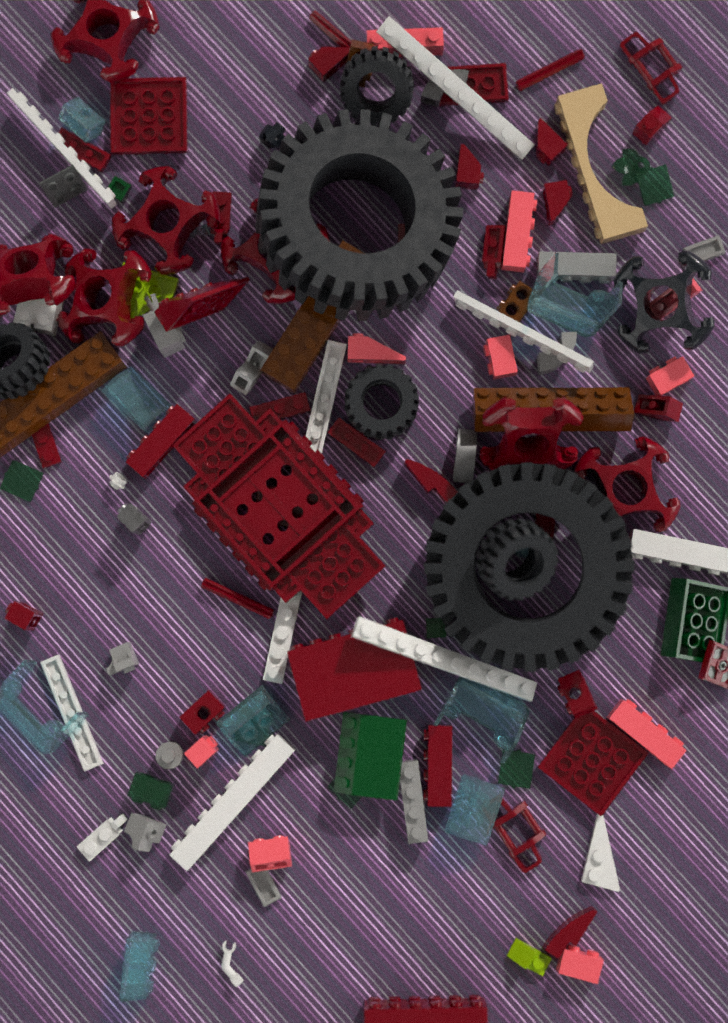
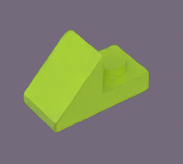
[507,938,552,976]

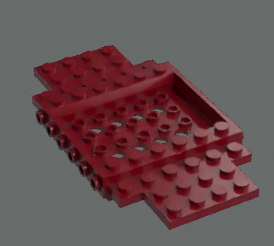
[173,393,386,619]

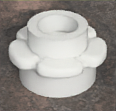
[109,472,127,490]

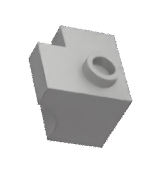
[106,642,139,676]
[124,813,166,852]

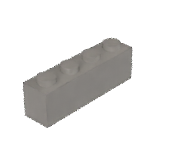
[537,252,616,283]
[400,759,428,844]

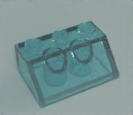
[101,366,172,434]
[216,685,290,757]
[444,774,506,845]
[119,931,159,1001]

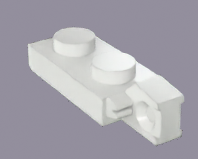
[77,814,128,862]

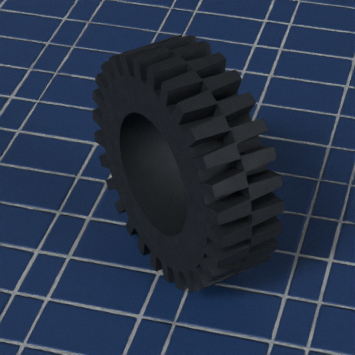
[255,109,463,321]
[424,463,635,672]

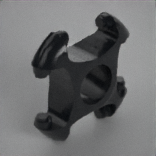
[614,251,715,354]

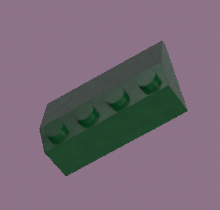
[660,578,728,663]
[333,712,407,800]

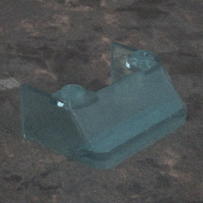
[527,252,623,337]
[0,659,89,754]
[434,676,529,764]

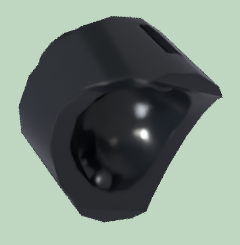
[259,122,286,149]

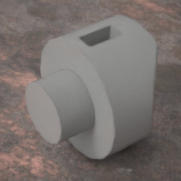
[156,741,183,769]

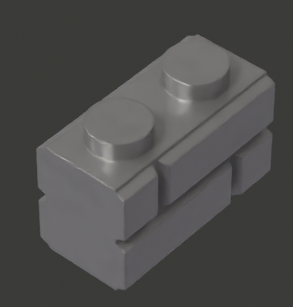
[117,503,152,535]

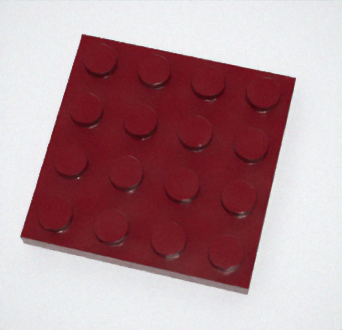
[110,77,188,155]
[537,711,648,816]

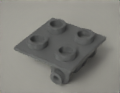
[39,165,88,208]

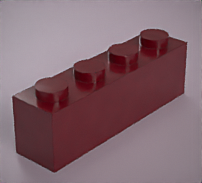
[126,404,197,479]
[423,725,452,807]

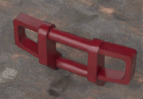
[620,32,683,105]
[481,794,547,873]

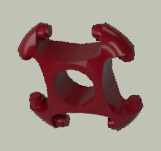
[50,0,160,82]
[112,166,221,275]
[220,198,330,304]
[0,233,76,317]
[56,248,152,347]
[480,397,583,470]
[573,436,681,533]

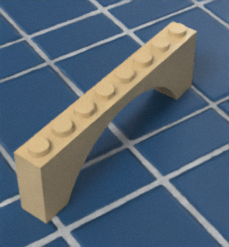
[554,83,648,244]

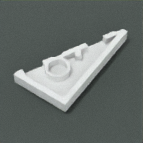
[581,814,620,892]

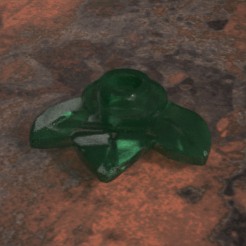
[612,148,650,186]

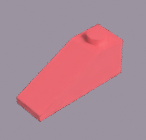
[650,278,702,319]
[348,333,406,364]

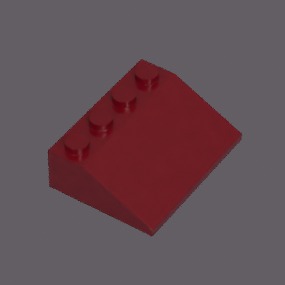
[154,277,250,332]

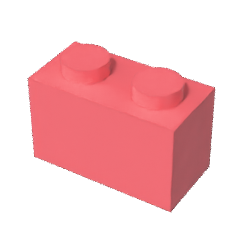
[483,334,518,380]
[646,356,694,396]
[184,735,219,768]
[248,836,292,872]
[556,944,604,984]

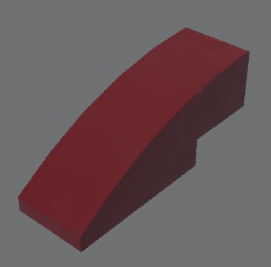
[404,459,458,504]
[543,906,598,959]

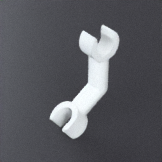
[221,941,244,988]

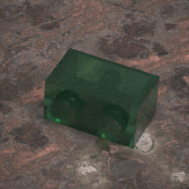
[127,771,175,810]

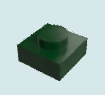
[107,176,132,203]
[426,618,446,638]

